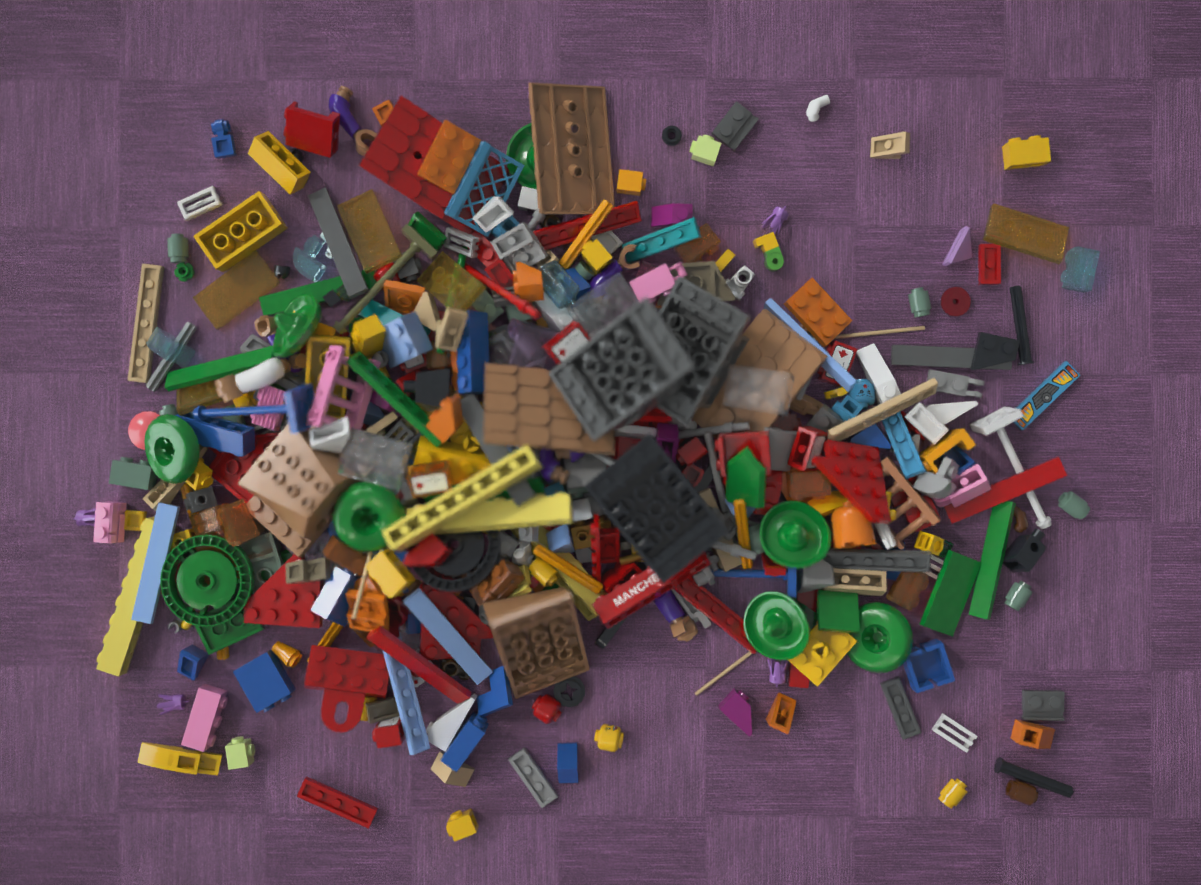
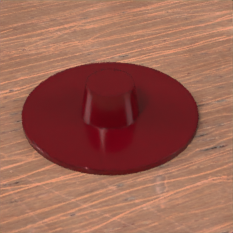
[941,287,971,317]

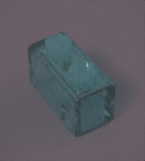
[1060,246,1100,293]
[539,261,580,309]

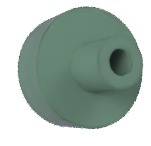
[575,261,595,281]

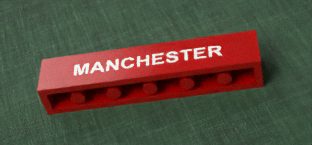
[592,552,711,629]

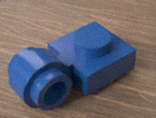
[211,119,237,159]

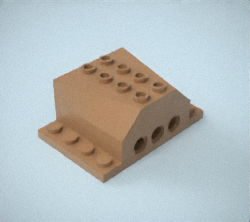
[238,423,380,558]
[482,587,590,699]

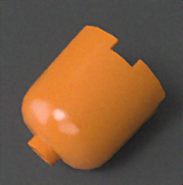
[831,501,876,549]

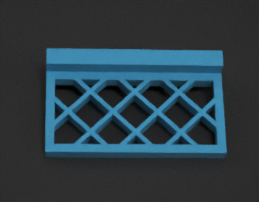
[444,141,524,237]

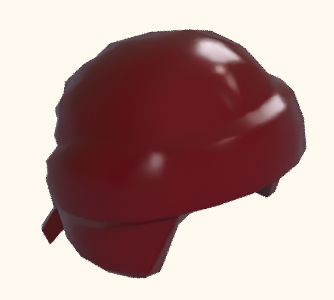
[386,595,409,637]

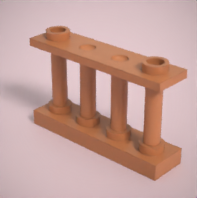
[880,456,940,550]

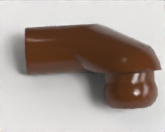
[1013,505,1029,533]

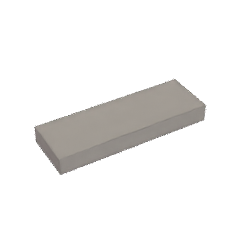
[508,747,558,808]

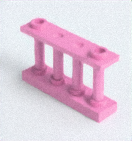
[307,346,381,440]

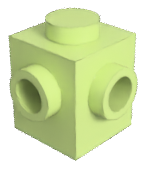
[689,135,721,167]
[225,736,255,770]

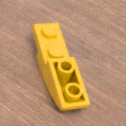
[138,742,223,776]

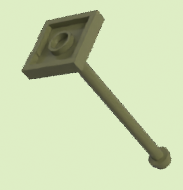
[333,224,437,335]

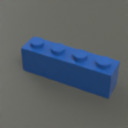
[457,310,489,395]
[175,409,255,457]

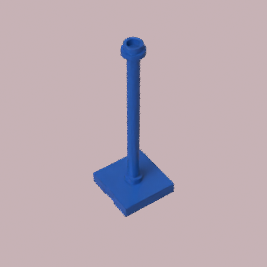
[193,383,315,434]
[710,567,797,597]

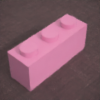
[181,684,228,752]

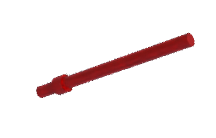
[464,263,541,319]

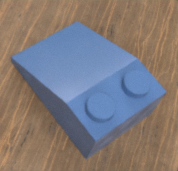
[382,311,433,369]

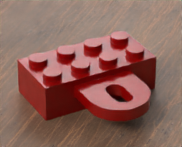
[304,645,389,733]

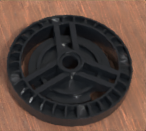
[408,530,501,593]

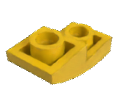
[807,491,849,517]

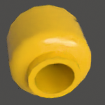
[594,724,624,752]

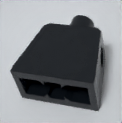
[404,368,450,407]
[1003,528,1046,573]

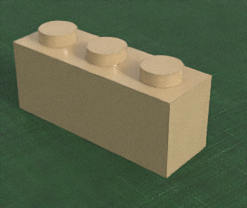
[822,568,887,596]

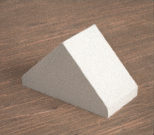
[472,196,514,233]
[309,417,351,453]

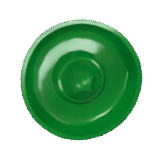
[506,123,537,189]
[273,293,322,358]
[144,414,200,484]
[333,482,405,552]
[759,501,831,568]
[743,591,810,660]
[847,602,913,673]

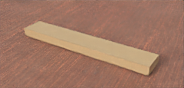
[128,263,164,383]
[827,378,938,441]

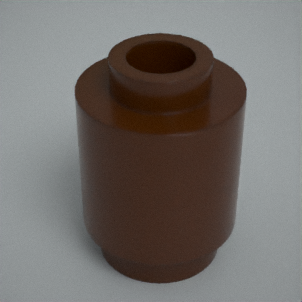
[1005,780,1038,806]

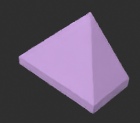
[942,226,972,266]

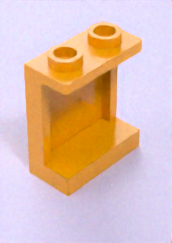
[919,428,976,474]

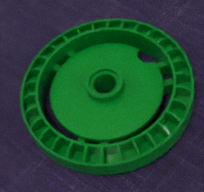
[160,534,255,627]

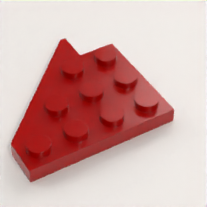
[208,431,281,505]
[811,440,891,524]
[244,554,323,628]
[420,583,493,660]

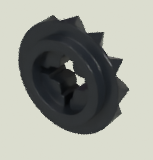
[554,676,585,707]

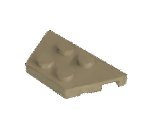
[657,261,735,306]

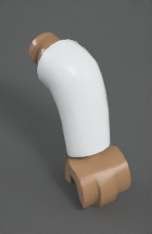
[215,358,291,403]

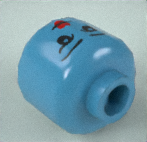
[849,379,875,410]

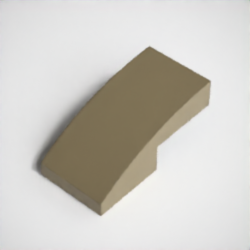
[286,557,330,584]

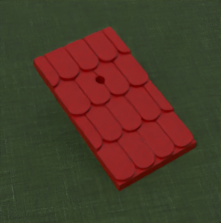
[359,95,510,234]

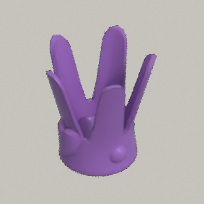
[762,206,789,235]
[73,508,96,526]
[768,659,788,687]
[156,694,189,715]

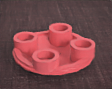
[128,411,160,450]

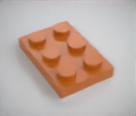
[417,120,481,194]
[784,277,852,347]

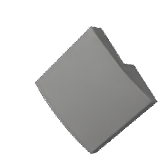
[491,222,548,274]
[764,427,797,471]
[562,453,606,489]

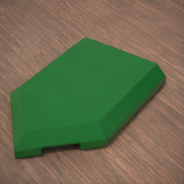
[726,446,766,508]

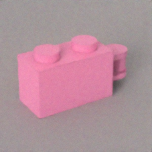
[629,262,687,303]
[933,464,991,508]

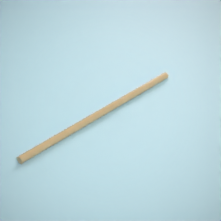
[812,326,925,341]
[352,552,373,619]
[695,652,752,696]

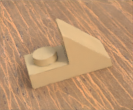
[870,131,910,159]
[436,308,468,352]

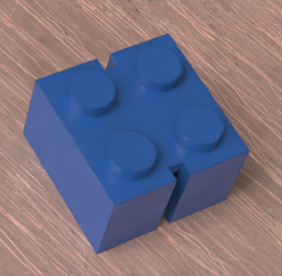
[903,639,955,693]

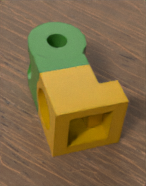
[752,232,784,272]

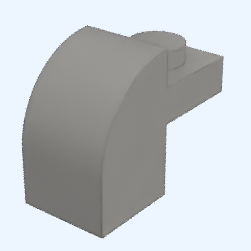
[913,457,959,499]

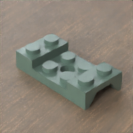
[237,532,284,595]

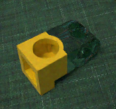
[914,531,954,558]

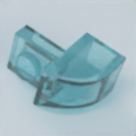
[293,235,327,282]
[146,327,196,368]

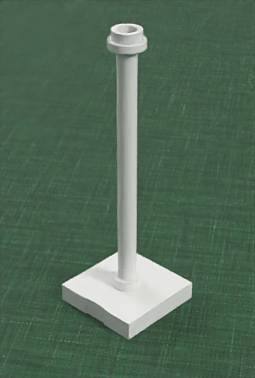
[969,406,1052,529]

